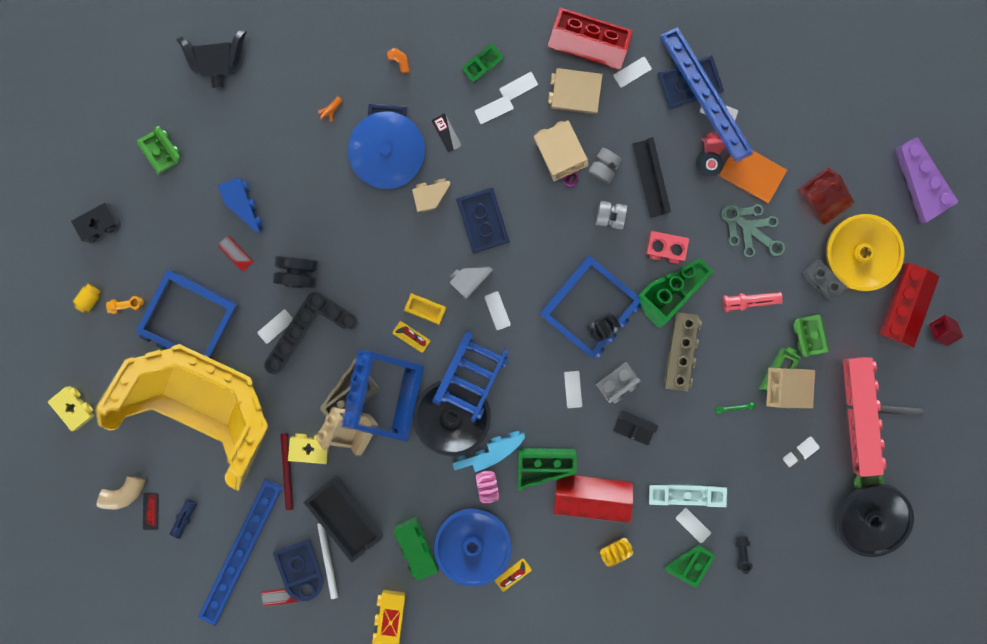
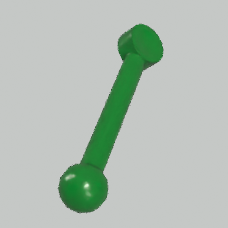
[715,402,755,414]

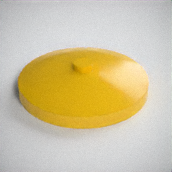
[826,214,904,291]

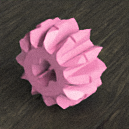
[475,470,499,503]

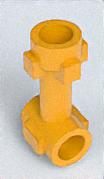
[106,296,145,314]

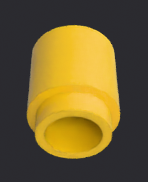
[73,283,101,313]

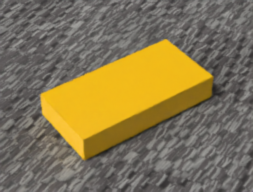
[404,293,447,325]

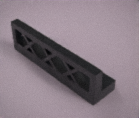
[632,137,671,218]

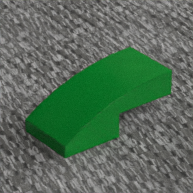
[461,43,504,83]

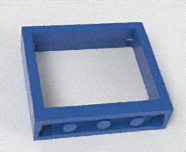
[539,255,641,359]
[135,270,239,359]
[341,350,424,441]

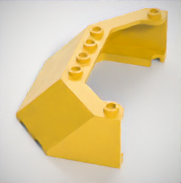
[96,344,268,491]

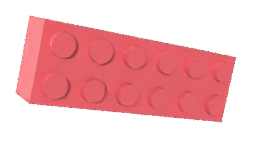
[842,357,886,477]

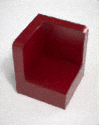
[929,315,963,346]

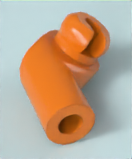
[387,48,410,74]

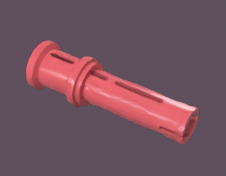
[723,292,783,313]

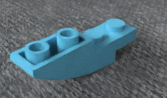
[452,431,525,472]

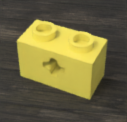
[48,386,95,432]
[288,433,330,464]

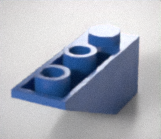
[218,177,263,234]

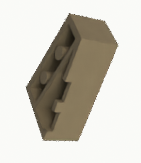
[320,358,381,417]

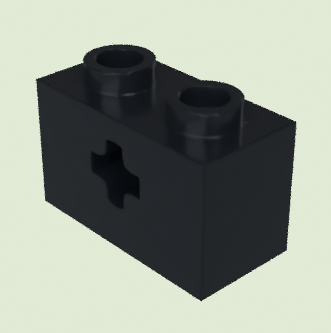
[71,203,120,243]

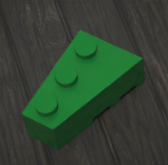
[517,448,577,491]
[393,517,439,581]

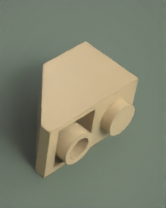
[412,178,451,213]

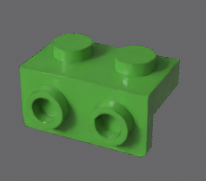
[136,126,180,174]
[794,314,830,357]

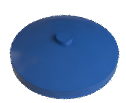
[348,112,425,189]
[434,508,511,587]

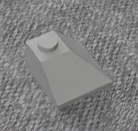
[449,267,493,299]

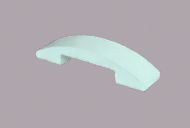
[649,485,727,507]

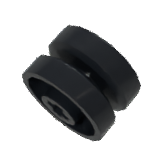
[273,256,318,288]

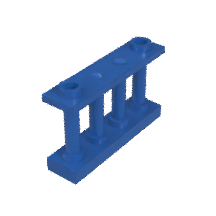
[432,331,509,422]

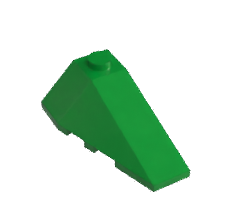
[638,258,714,329]

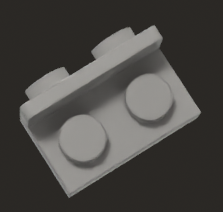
[595,362,641,404]

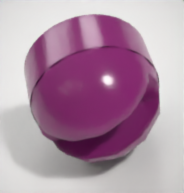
[563,172,578,187]

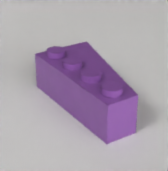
[895,137,958,224]

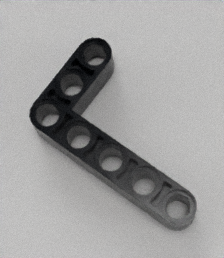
[264,292,358,374]

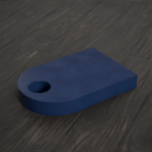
[273,539,323,601]

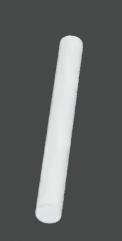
[317,523,338,599]

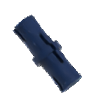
[169,499,197,539]

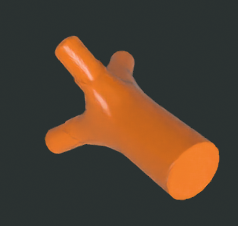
[318,96,343,122]

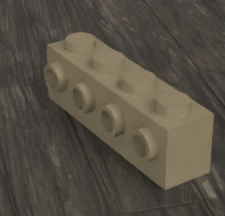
[663,312,702,392]

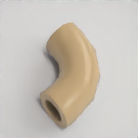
[97,475,146,510]

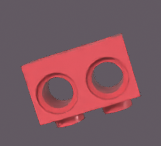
[645,231,689,264]

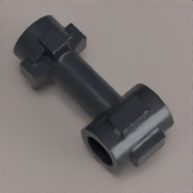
[735,537,753,574]

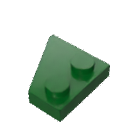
[664,545,716,589]

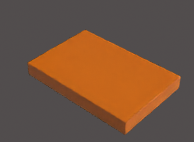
[718,151,787,204]

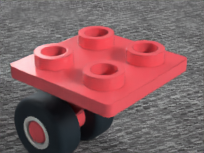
[696,133,746,176]

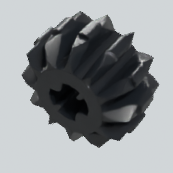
[587,312,621,342]

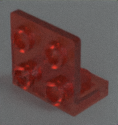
[798,167,854,225]

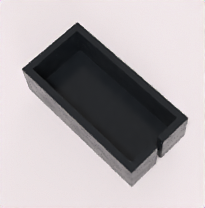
[303,476,384,563]

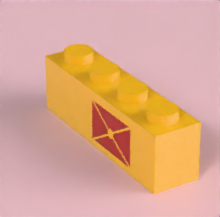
[372,590,406,644]

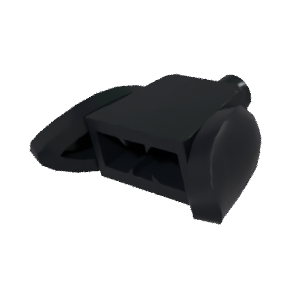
[176,30,247,88]

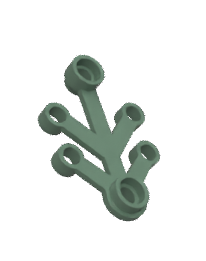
[721,204,785,258]

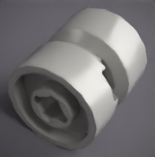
[588,148,623,183]
[596,201,627,230]

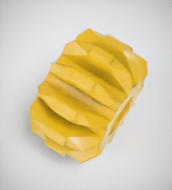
[600,538,634,567]

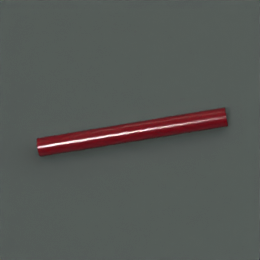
[280,433,293,510]

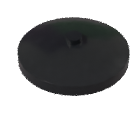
[413,381,491,457]
[836,484,914,557]

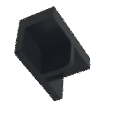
[613,410,659,445]

